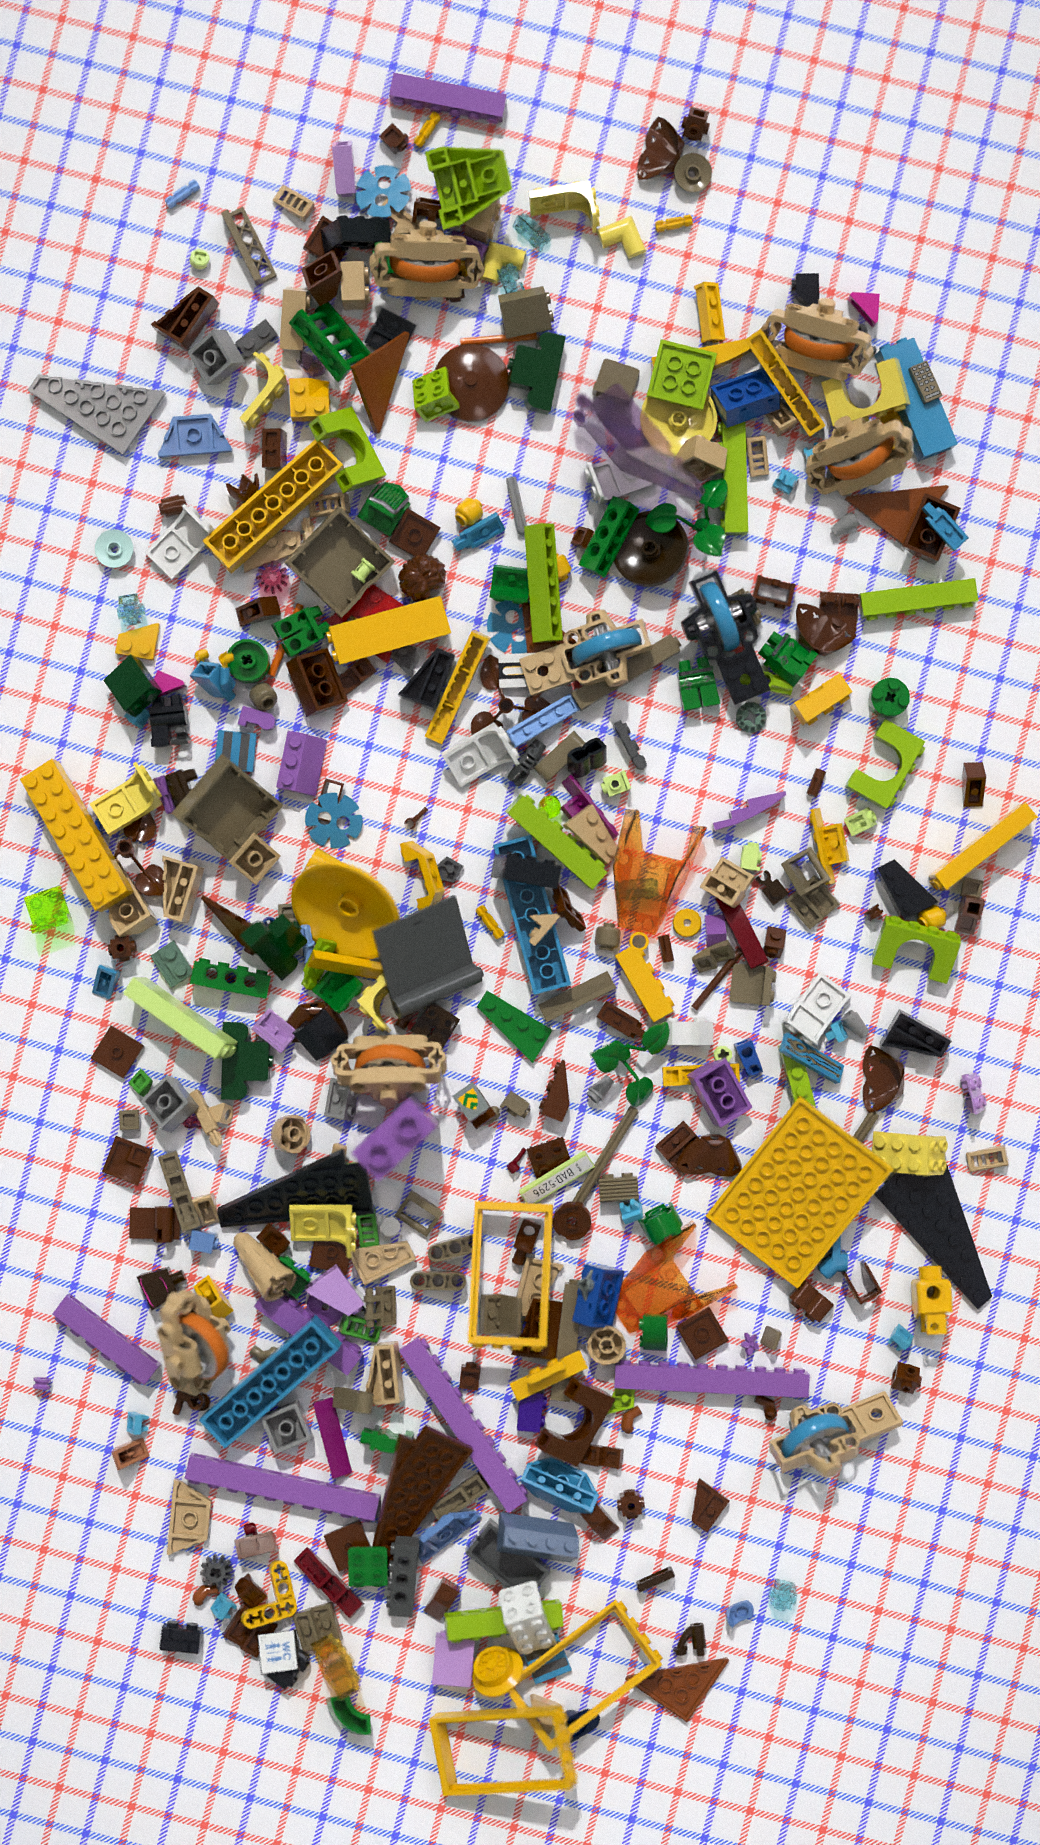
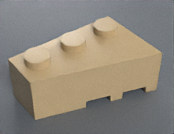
[279,287,311,351]
[162,856,205,923]

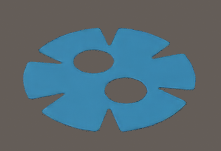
[355,165,411,218]
[487,600,530,654]
[305,793,363,848]

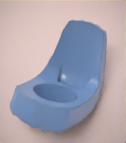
[726,1600,754,1628]

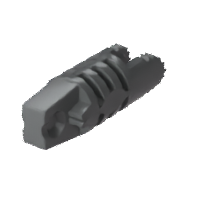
[507,739,546,787]

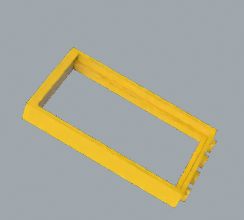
[468,1201,553,1351]
[508,1599,663,1752]
[429,1705,578,1796]

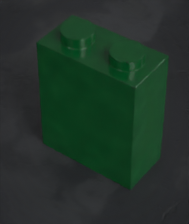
[103,654,163,717]

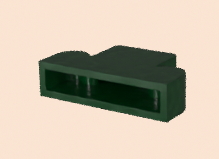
[507,332,566,415]
[239,913,308,981]
[221,1022,274,1100]

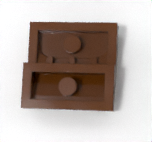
[655,1121,698,1177]
[223,1602,278,1658]

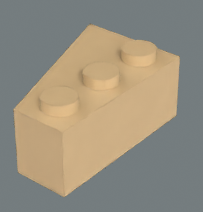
[366,1341,405,1405]

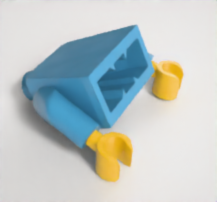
[189,649,236,702]

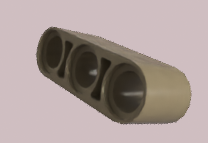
[533,731,585,783]
[428,1233,483,1262]
[410,1270,466,1291]
[332,1387,374,1414]

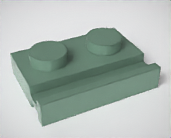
[150,940,193,988]

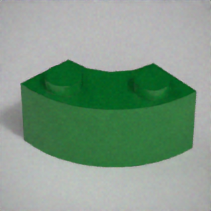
[639,1313,668,1351]
[326,1696,371,1735]

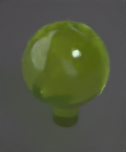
[538,795,561,819]

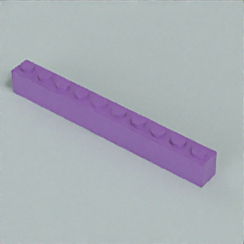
[399,1336,528,1513]
[614,1359,810,1398]
[184,1452,380,1522]

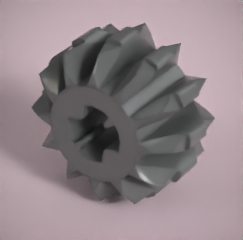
[200,1554,233,1588]

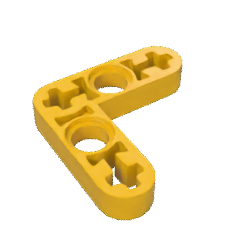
[241,1560,297,1629]

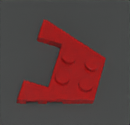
[325,584,405,664]

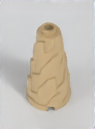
[233,1232,296,1302]

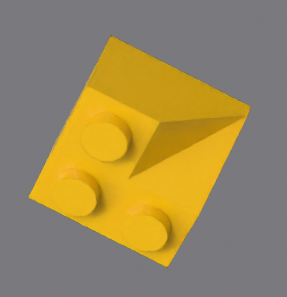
[289,378,331,422]

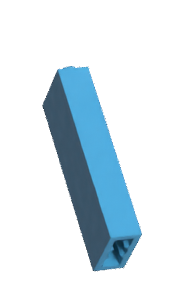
[874,337,958,462]

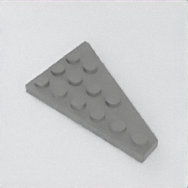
[28,374,166,455]

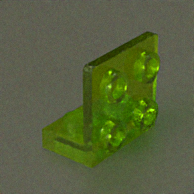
[24,886,73,934]

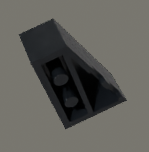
[321,215,392,253]
[491,852,561,889]
[880,1009,951,1058]

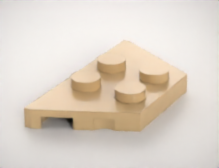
[167,1478,212,1555]

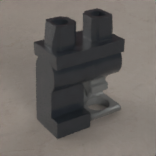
[149,695,192,748]

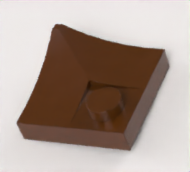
[102,1136,152,1186]

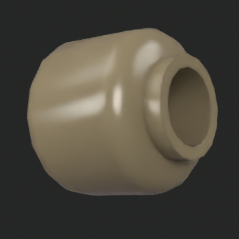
[249,682,278,711]
[594,923,621,951]

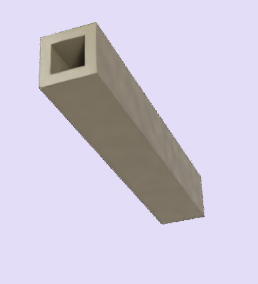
[571,634,681,711]
[550,1279,580,1402]

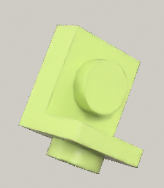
[844,807,877,836]

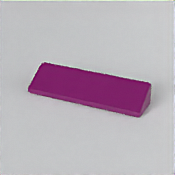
[313,1397,352,1479]

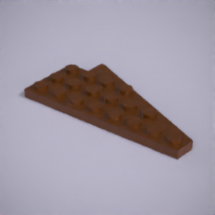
[372,1424,474,1569]

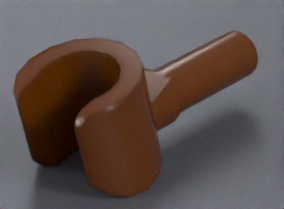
[404,807,428,829]

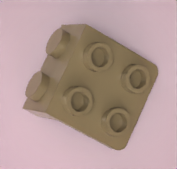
[592,359,640,407]
[729,963,776,1006]
[480,1293,523,1337]

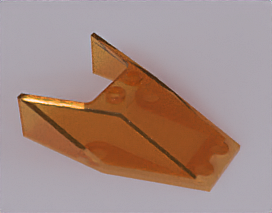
[613,809,707,935]
[615,1220,738,1333]

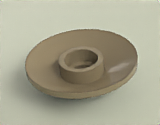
[674,153,712,192]

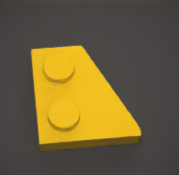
[115,623,160,661]

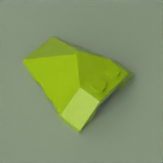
[425,146,513,230]

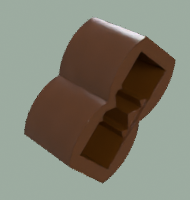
[789,1280,834,1323]

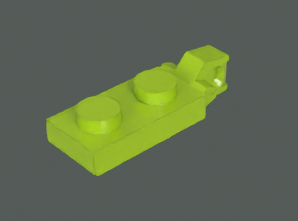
[301,938,337,990]

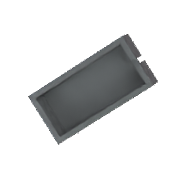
[465,1518,550,1588]

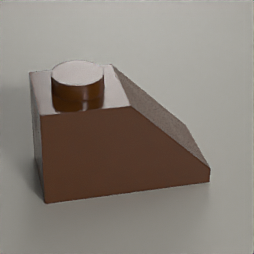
[235,596,281,627]
[962,762,986,807]
[580,1501,619,1541]
[423,1577,460,1621]

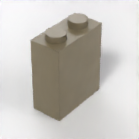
[498,286,554,338]

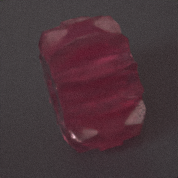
[256,561,289,594]

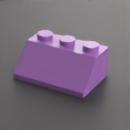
[276,730,327,796]
[686,1058,753,1128]

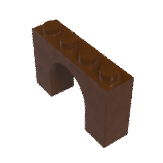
[534,1376,615,1467]

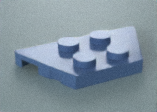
[158,414,233,458]
[418,1511,482,1564]

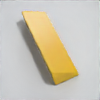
[308,950,383,979]

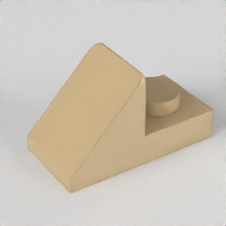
[529,914,560,946]

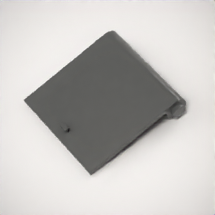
[372,895,484,1019]

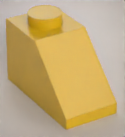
[193,1275,234,1318]

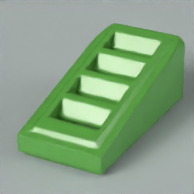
[356,1207,380,1248]
[339,1314,383,1343]

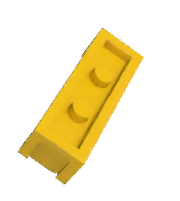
[694,282,726,344]

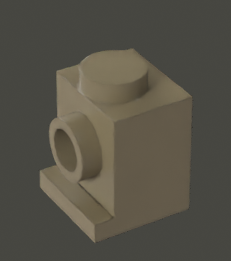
[500,1090,531,1118]

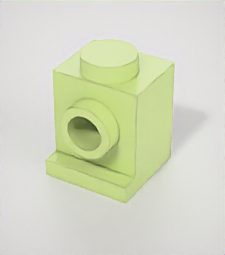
[600,770,631,797]
[739,842,762,872]

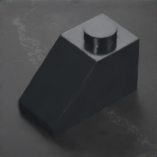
[791,273,819,307]

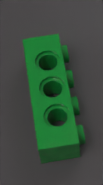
[578,496,640,578]
[190,958,271,999]

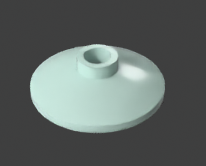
[95,529,134,568]

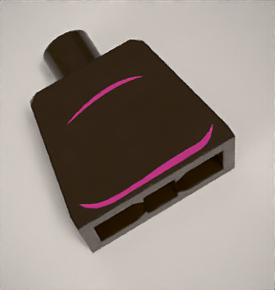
[137,1267,187,1311]

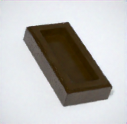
[636,1566,675,1592]

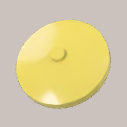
[640,393,717,458]

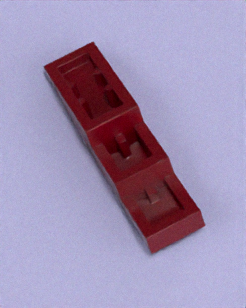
[715,898,768,970]
[294,1547,364,1618]

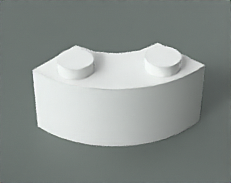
[658,1018,713,1045]

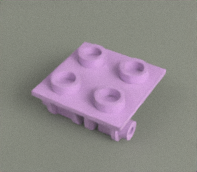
[960,1072,987,1115]

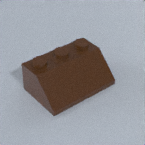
[902,493,961,565]
[286,648,348,717]

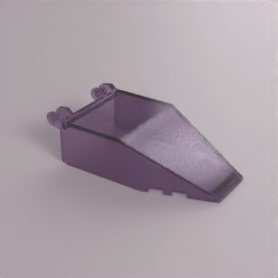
[573,383,706,502]

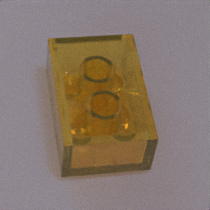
[311,1633,361,1700]

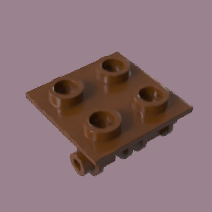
[818,591,860,632]
[526,1137,570,1179]

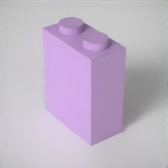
[432,1630,475,1688]

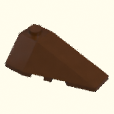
[201,895,255,956]

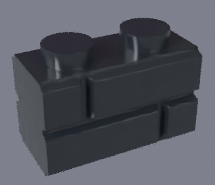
[160,1620,203,1654]

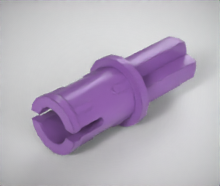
[153,775,176,814]

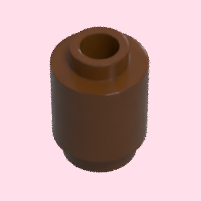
[158,494,187,518]

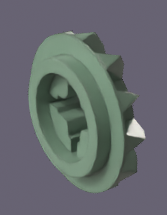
[736,702,767,733]

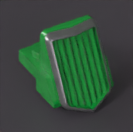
[357,482,411,537]

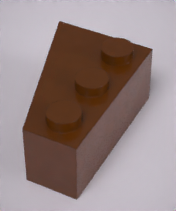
[151,286,219,351]
[511,1298,563,1360]

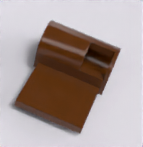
[129,1206,180,1243]

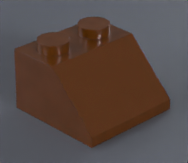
[301,249,343,306]

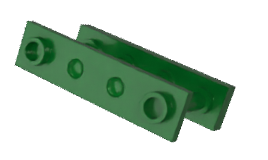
[289,302,371,382]

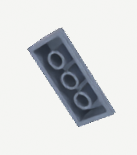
[496,1512,579,1563]

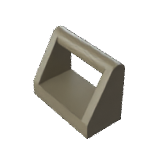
[781,847,831,897]
[394,1190,444,1237]

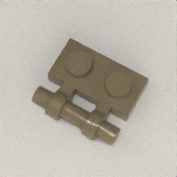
[363,1285,396,1328]

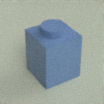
[188,1229,219,1254]

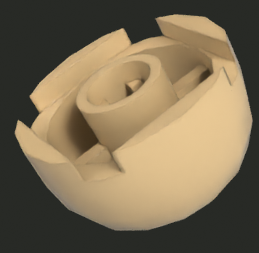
[271,1115,311,1154]
[587,1326,626,1365]

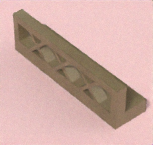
[221,207,277,286]
[538,971,616,1022]

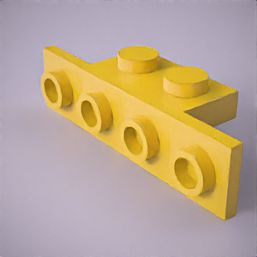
[809,808,850,885]
[509,1350,588,1401]

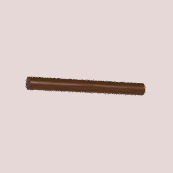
[692,948,742,1010]

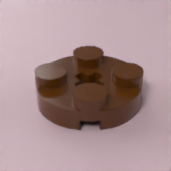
[553,1201,592,1240]

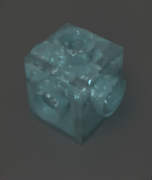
[117,593,146,626]
[768,1578,798,1611]

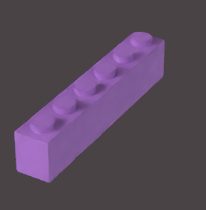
[389,72,507,124]
[253,1291,364,1376]
[52,1293,161,1385]

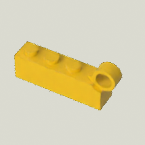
[614,932,675,1023]

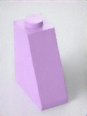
[332,141,356,197]
[305,1264,364,1316]

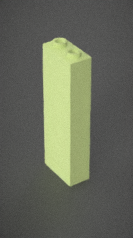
[123,977,238,1059]

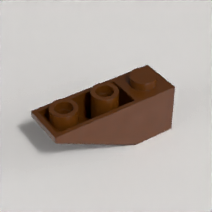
[539,1059,570,1122]

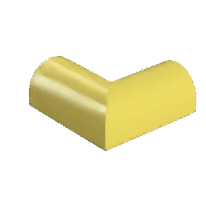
[597,215,646,259]
[479,241,526,284]

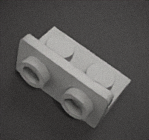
[324,1078,359,1121]

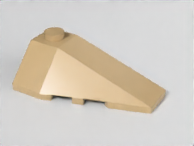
[108,858,158,937]

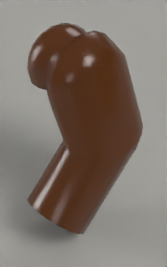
[754,1395,777,1420]

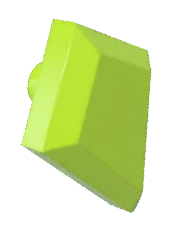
[607,1388,635,1414]

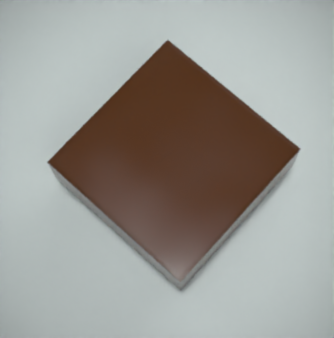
[570,526,594,549]

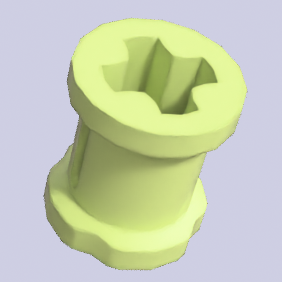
[351,558,376,584]
[714,1046,732,1062]

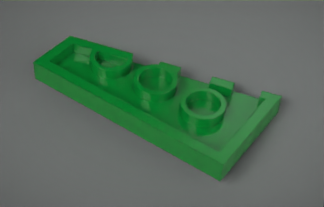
[477,991,553,1063]

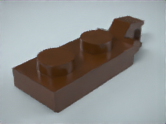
[596,1001,645,1039]

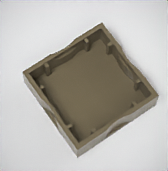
[284,507,395,618]
[172,754,283,861]

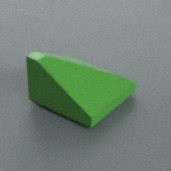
[128,1069,153,1097]

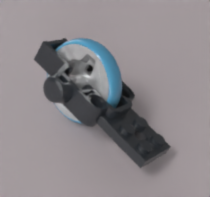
[681,570,771,705]

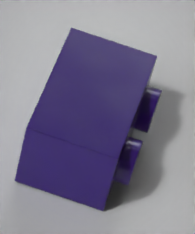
[517,1391,547,1433]

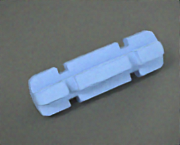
[165,179,200,209]

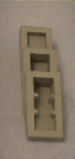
[158,1150,201,1232]
[431,1471,491,1521]

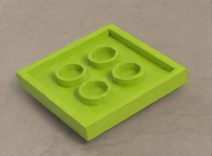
[646,339,717,411]

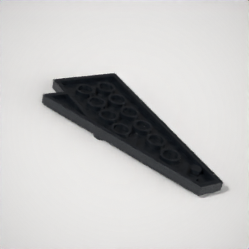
[217,1149,374,1228]
[874,1166,992,1309]

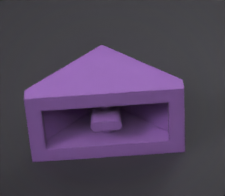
[705,915,727,948]

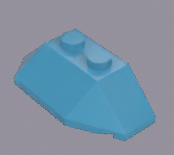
[520,1457,599,1514]

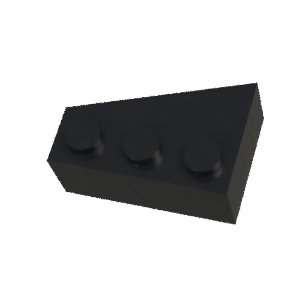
[398,648,456,711]
[874,859,938,920]

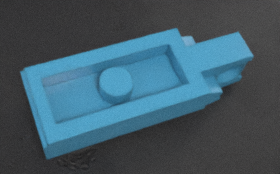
[922,502,969,552]
[451,512,505,551]

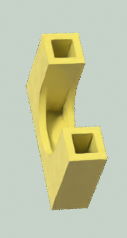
[821,358,911,427]

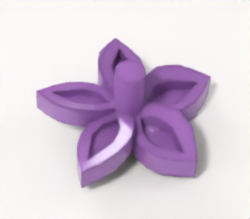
[740,1333,759,1356]

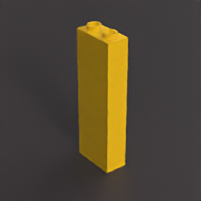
[326,596,451,665]
[929,802,1038,891]

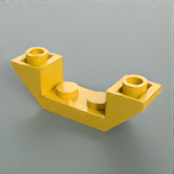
[400,841,445,911]

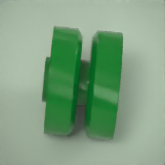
[228,639,271,684]

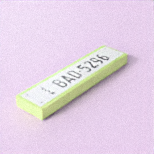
[519,1150,595,1204]

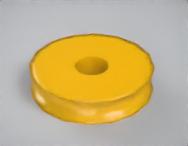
[672,908,702,937]

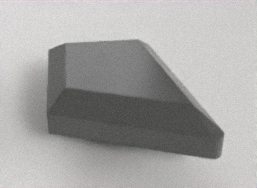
[391,645,416,677]
[437,856,464,883]

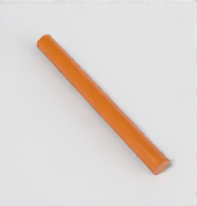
[460,333,537,345]
[268,603,304,677]

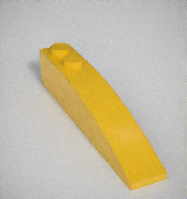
[745,328,826,437]
[650,339,752,372]
[424,630,491,744]

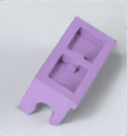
[251,1008,296,1053]

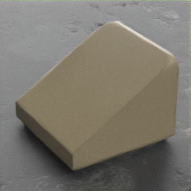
[760,1326,782,1351]

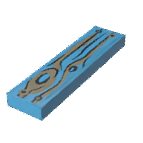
[779,1033,844,1084]

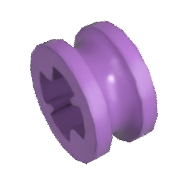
[33,1377,51,1390]

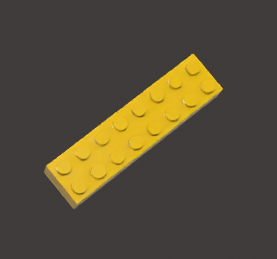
[202,439,344,574]
[20,759,134,912]

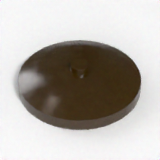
[614,511,689,587]

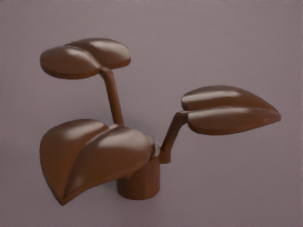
[471,655,551,736]
[114,812,164,896]

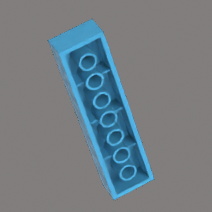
[493,835,571,995]
[199,1315,342,1449]

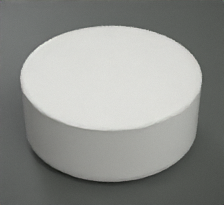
[381,1217,400,1237]

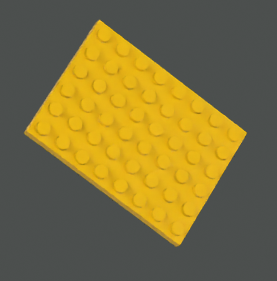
[706,1096,894,1289]

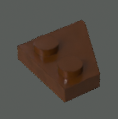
[691,1478,730,1533]

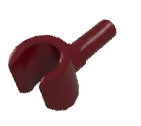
[507,1148,527,1174]
[244,1522,258,1536]

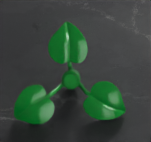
[645,478,728,557]
[590,1021,669,1107]

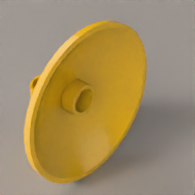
[291,848,400,960]

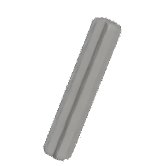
[506,477,527,533]

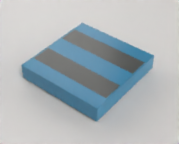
[215,730,257,772]
[524,1633,572,1685]

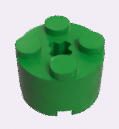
[868,678,910,719]
[638,1202,683,1245]

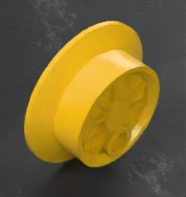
[472,1646,523,1697]

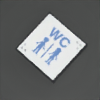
[257,1629,300,1675]

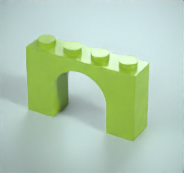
[308,407,387,494]
[845,719,925,810]
[872,915,961,984]

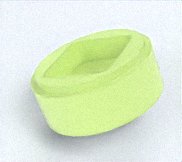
[189,249,210,269]

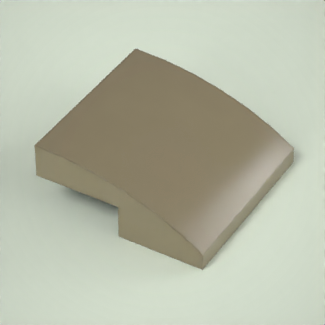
[785,874,840,930]
[292,1601,343,1652]

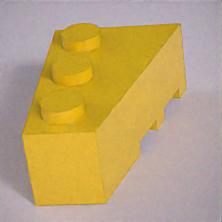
[790,673,853,726]

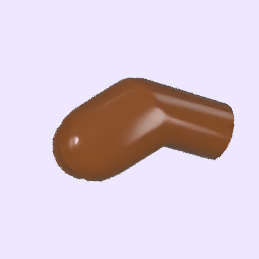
[621,1405,642,1434]
[192,1585,219,1606]

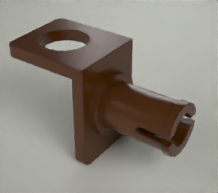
[512,1219,541,1266]

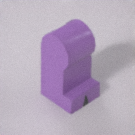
[238,706,276,731]

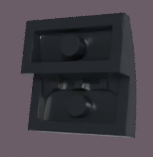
[364,307,417,349]
[292,1009,348,1061]

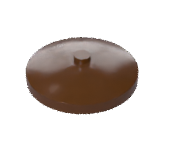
[434,344,509,422]

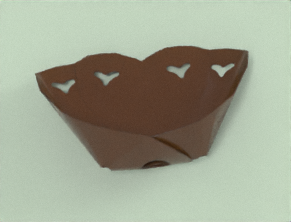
[637,116,685,180]
[796,603,856,657]
[286,1001,349,1043]
[863,1045,905,1113]
[677,1134,742,1177]

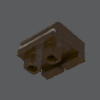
[164,769,198,807]
[410,1003,460,1049]

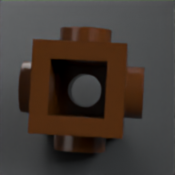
[681,107,710,141]
[108,935,137,962]
[891,1362,922,1394]
[617,1489,645,1519]

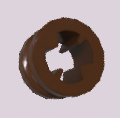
[864,904,883,921]

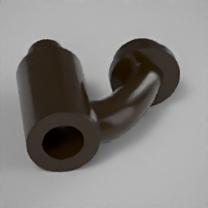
[673,1622,706,1656]

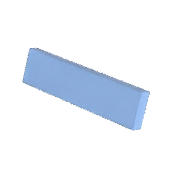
[505,693,580,748]

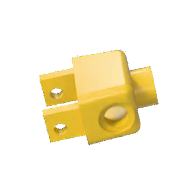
[911,1266,953,1335]

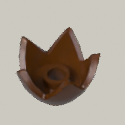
[226,473,259,504]

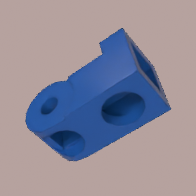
[734,1038,763,1078]

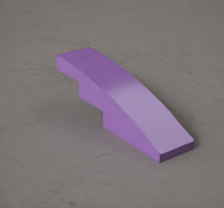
[712,791,786,831]

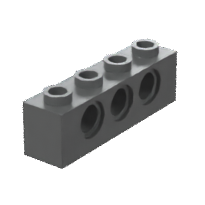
[386,1536,419,1618]

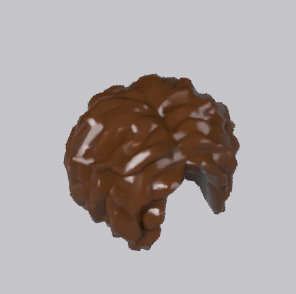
[398,554,446,602]

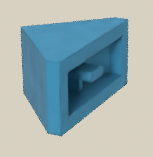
[92,964,121,1000]

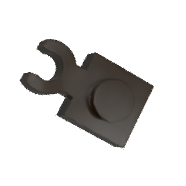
[756,870,789,906]

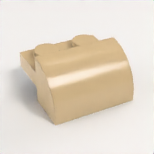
[700,857,755,908]

